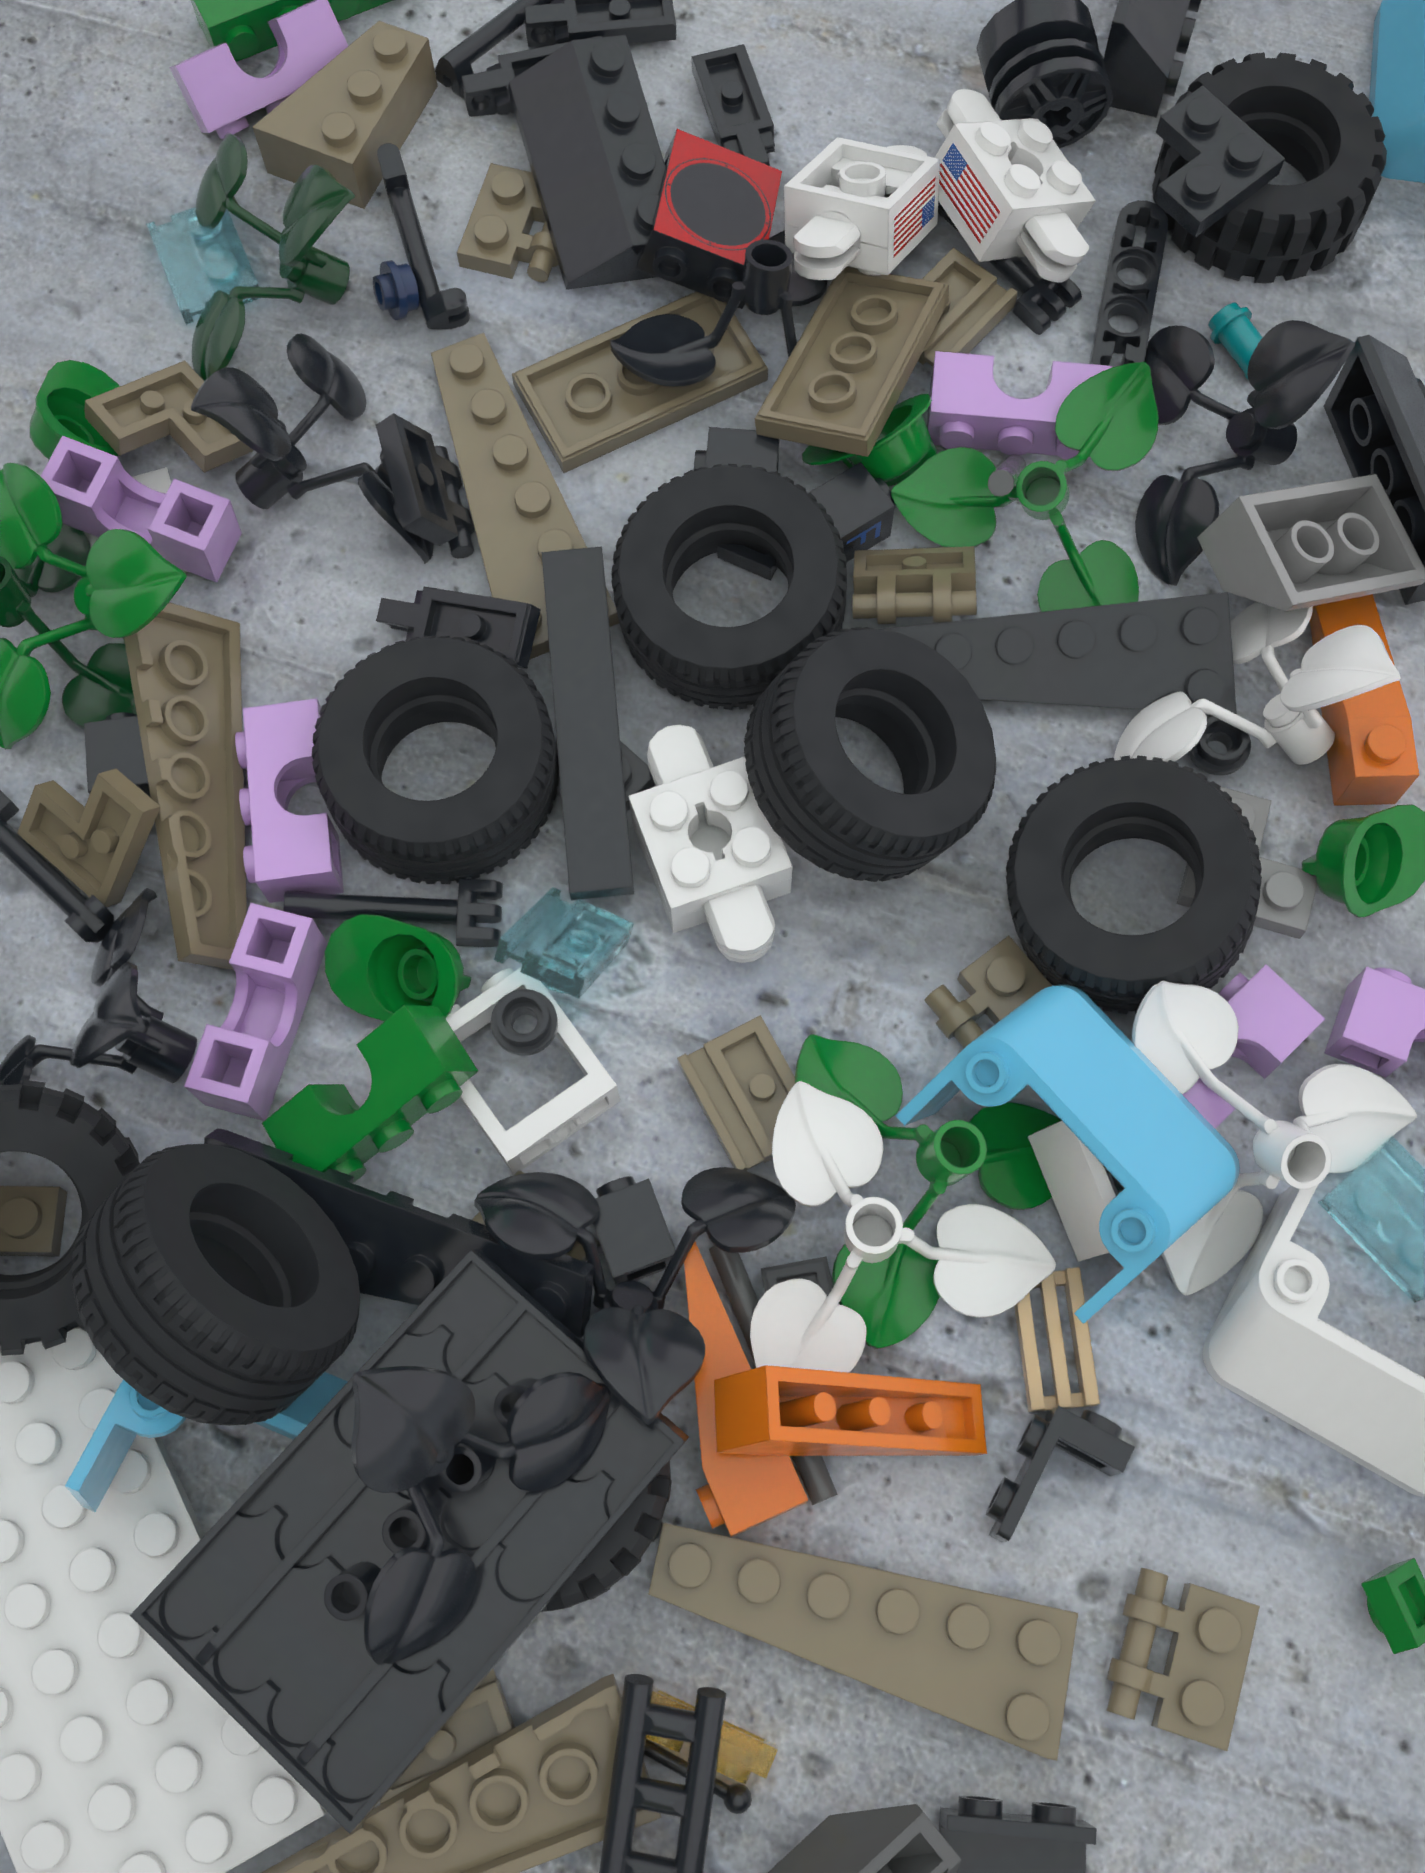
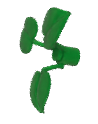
[891,362,1159,612]
[0,463,187,749]
[795,1034,1062,1349]

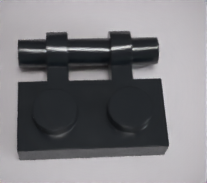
[376,413,474,559]

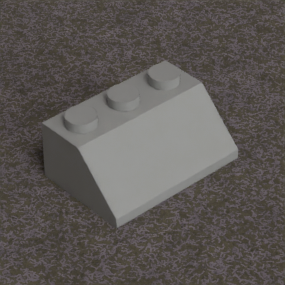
[1197,474,1425,612]

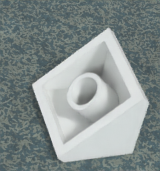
[1028,1121,1125,1262]

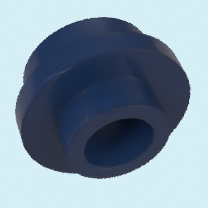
[373,260,419,320]

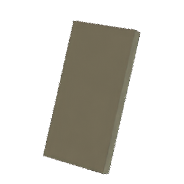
[754,267,949,457]
[512,292,768,473]

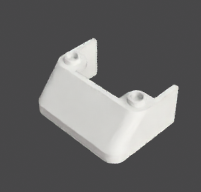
[1203,1185,1425,1497]

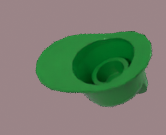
[29,360,120,461]
[802,394,937,486]
[1302,804,1425,918]
[325,914,472,1021]

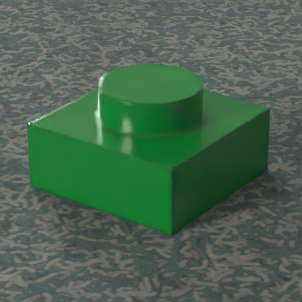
[1361,1558,1425,1654]

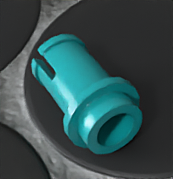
[1208,302,1263,380]

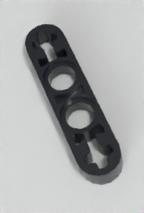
[1089,200,1168,366]

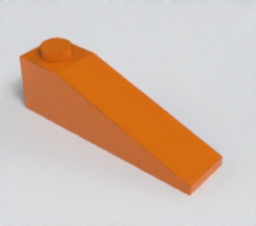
[1310,594,1419,806]
[684,1242,808,1537]
[714,1365,987,1456]

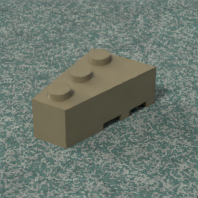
[252,21,438,209]

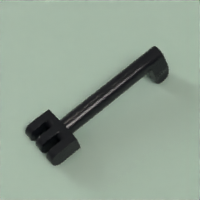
[435,0,554,99]
[377,143,470,329]
[938,201,1082,335]
[0,790,114,942]
[283,878,503,947]

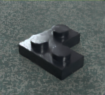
[1154,86,1285,238]

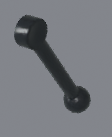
[644,1739,752,1814]

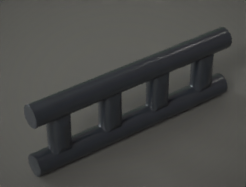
[599,1674,726,1873]

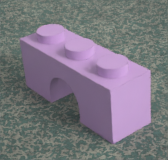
[169,0,348,139]
[927,351,1112,460]
[41,436,242,583]
[235,698,344,903]
[184,903,327,1121]
[1182,965,1325,1129]
[1324,967,1425,1078]

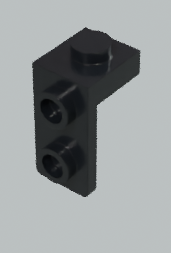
[986,1406,1135,1543]

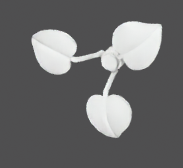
[1114,602,1401,765]
[1132,981,1417,1296]
[750,1081,1056,1373]

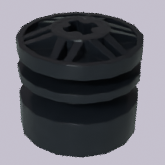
[976,0,1113,148]

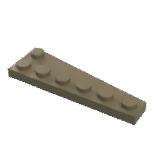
[431,333,619,659]
[123,602,247,970]
[648,1523,1078,1761]
[262,1674,661,1873]

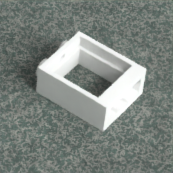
[445,963,621,1175]

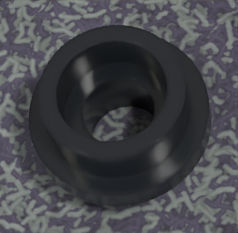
[1188,716,1251,775]
[491,989,558,1056]

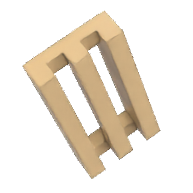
[1014,1267,1100,1412]

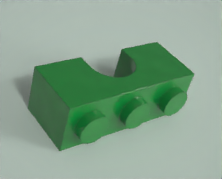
[262,1004,478,1183]

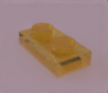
[646,1687,778,1784]

